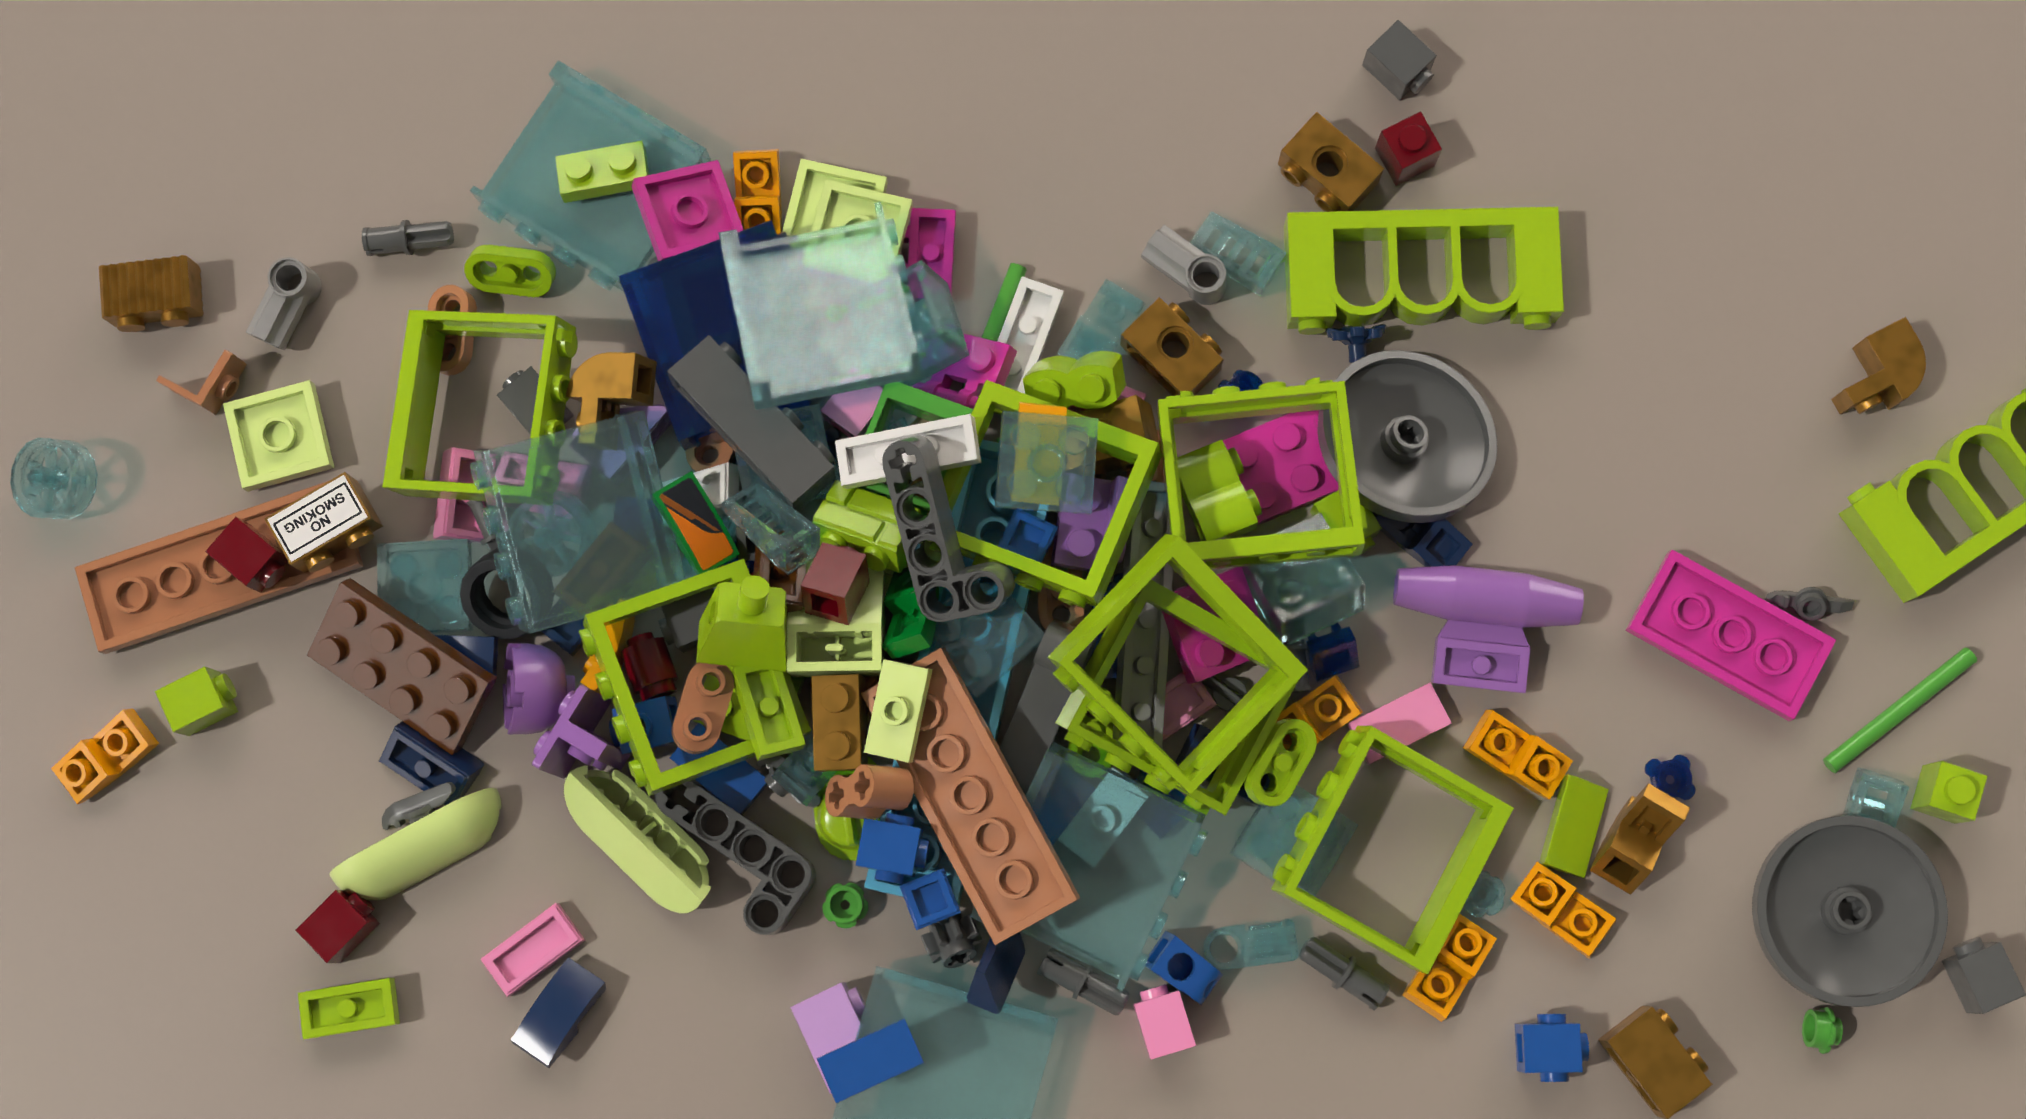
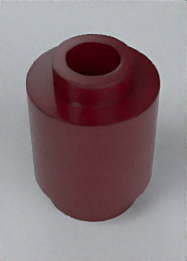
[620,632,678,702]

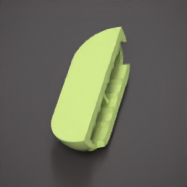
[564,766,711,913]
[329,788,502,900]

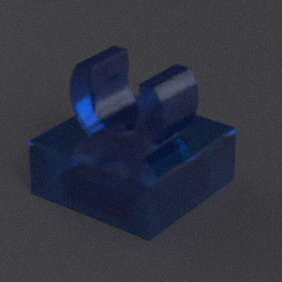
[1306,620,1360,682]

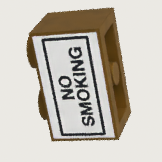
[265,472,383,573]

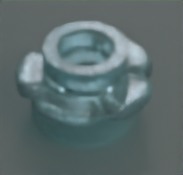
[1465,871,1506,917]

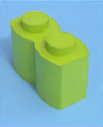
[1023,351,1126,409]
[1177,439,1262,541]

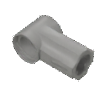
[1141,225,1227,305]
[246,257,322,350]

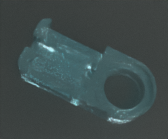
[1202,919,1299,970]

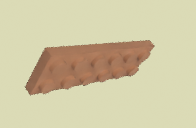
[74,481,364,654]
[861,648,1080,945]

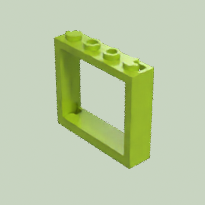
[382,310,578,506]
[1158,377,1365,573]
[927,380,1162,608]
[1047,534,1308,795]
[579,559,811,796]
[1055,580,1298,816]
[1271,725,1514,974]

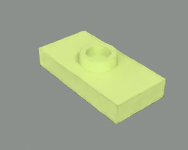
[864,659,933,763]

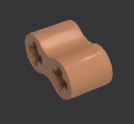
[825,764,914,820]

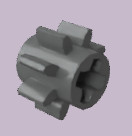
[921,914,983,968]

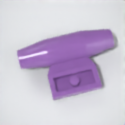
[1393,565,1584,693]

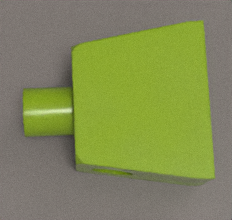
[696,575,788,672]

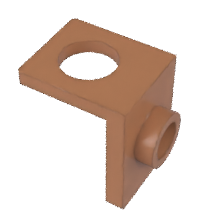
[156,350,247,415]

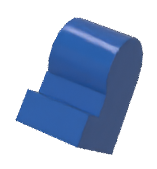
[1142,931,1223,1006]

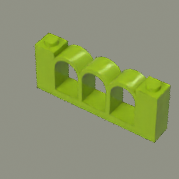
[1284,207,1564,335]
[1838,388,2026,603]

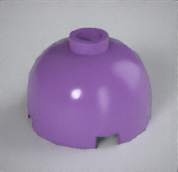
[503,643,575,735]

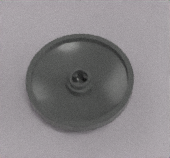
[1318,350,1497,523]
[1752,816,1948,1007]

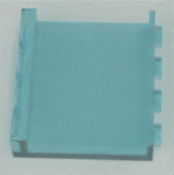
[470,60,711,293]
[719,202,927,410]
[470,410,686,634]
[970,742,1208,991]
[832,965,1058,1119]

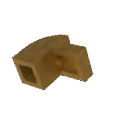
[1831,317,1926,415]
[566,352,657,450]
[1590,783,1690,895]

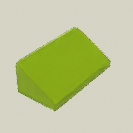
[1539,774,1609,878]

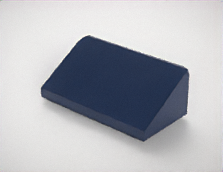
[379,721,484,805]
[966,932,1025,1014]

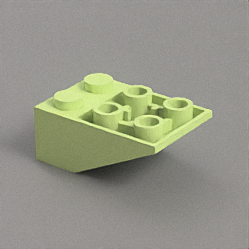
[787,539,886,678]

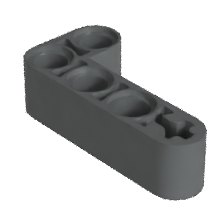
[882,434,1015,622]
[1000,618,1098,800]
[655,781,816,935]

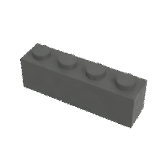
[667,335,836,515]

